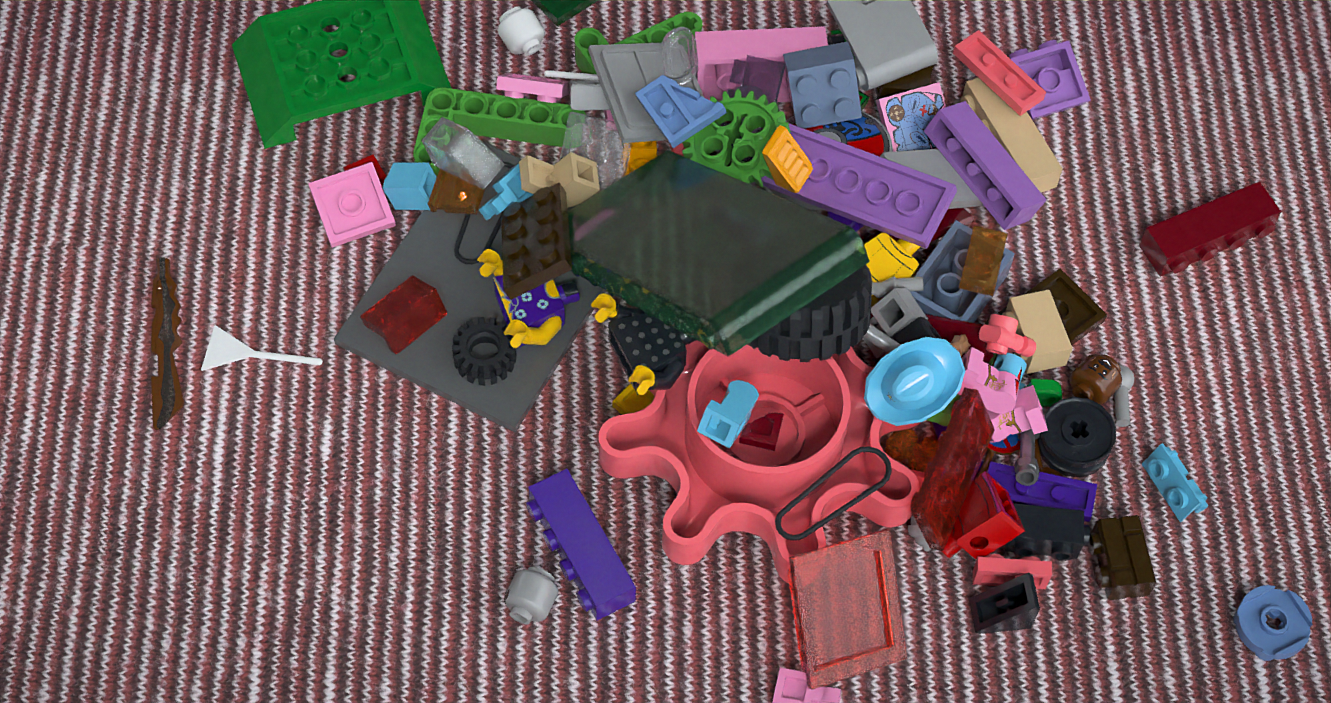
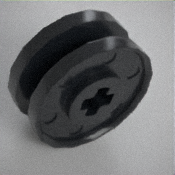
[1037,397,1116,478]

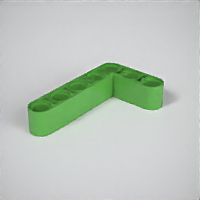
[413,88,586,181]

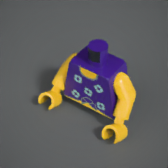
[477,249,580,348]

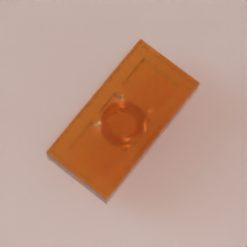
[959,225,1008,296]

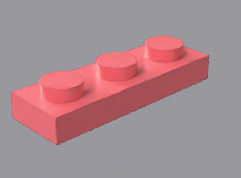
[953,30,1046,116]

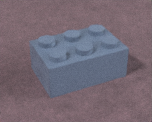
[910,220,1015,323]

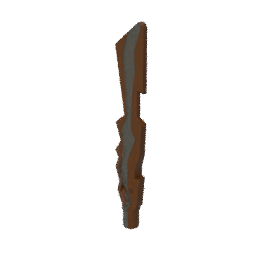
[151,257,185,430]

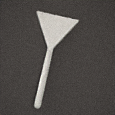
[201,325,323,371]

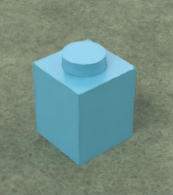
[383,163,441,210]

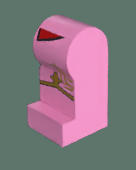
[957,347,1019,414]
[973,385,1048,443]

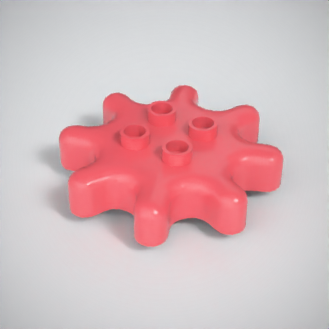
[599,267,921,586]

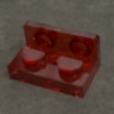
[360,275,447,354]

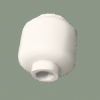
[497,6,545,56]

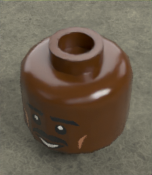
[1069,354,1122,405]

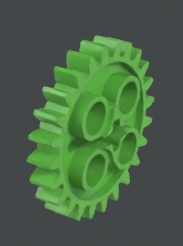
[682,89,791,194]

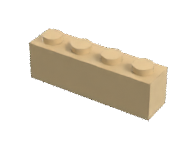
[961,78,1063,193]

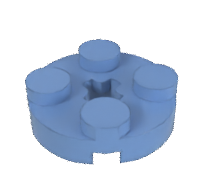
[1233,585,1312,661]

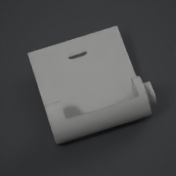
[826,0,938,91]

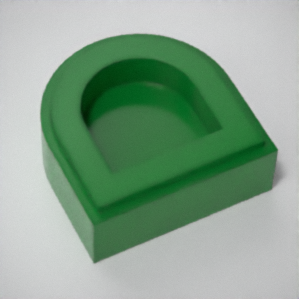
[1027,379,1063,408]

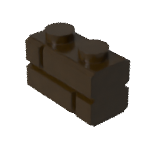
[1088,515,1157,601]

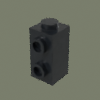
[1005,504,1090,561]

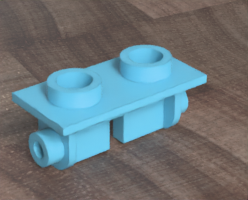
[1142,443,1208,522]

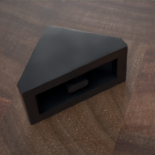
[968,573,1040,634]

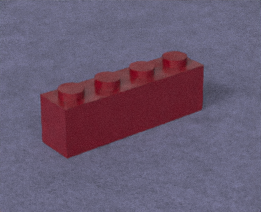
[1139,181,1282,277]

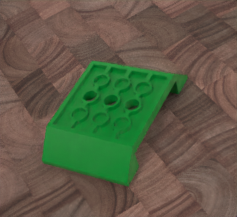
[232,0,452,149]

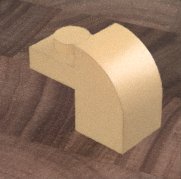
[519,152,600,208]

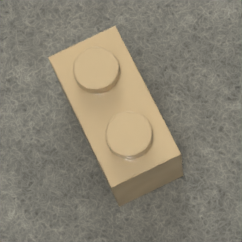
[1002,290,1073,374]

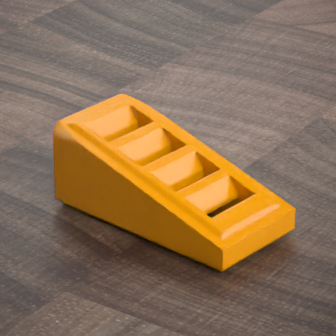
[762,125,813,193]

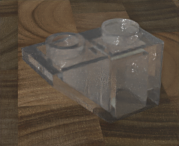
[422,117,504,189]

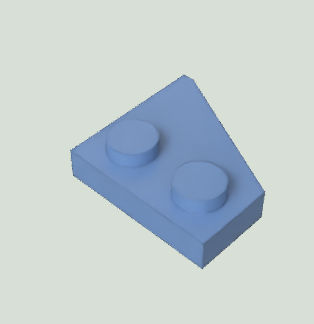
[635,75,727,148]

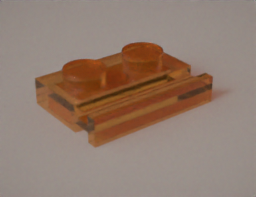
[428,150,495,214]

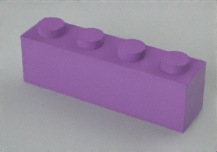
[924,101,1047,230]

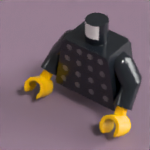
[591,293,700,395]

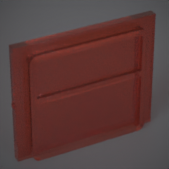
[788,529,907,690]

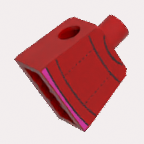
[936,471,1025,559]

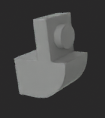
[863,288,928,358]

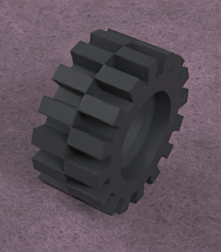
[452,317,517,386]

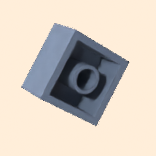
[783,41,862,129]

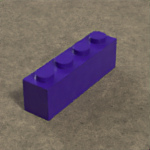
[526,469,636,621]

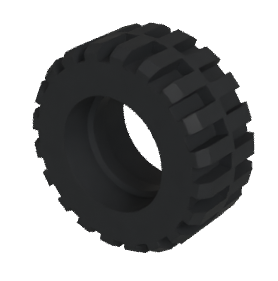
[732,237,872,362]

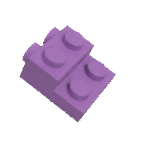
[1009,40,1091,120]

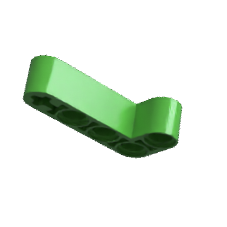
[574,12,702,74]

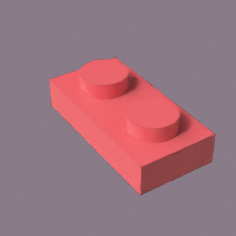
[972,554,1052,589]

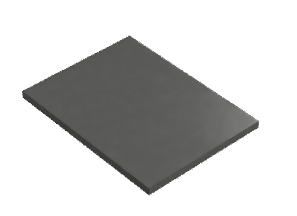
[334,138,649,433]

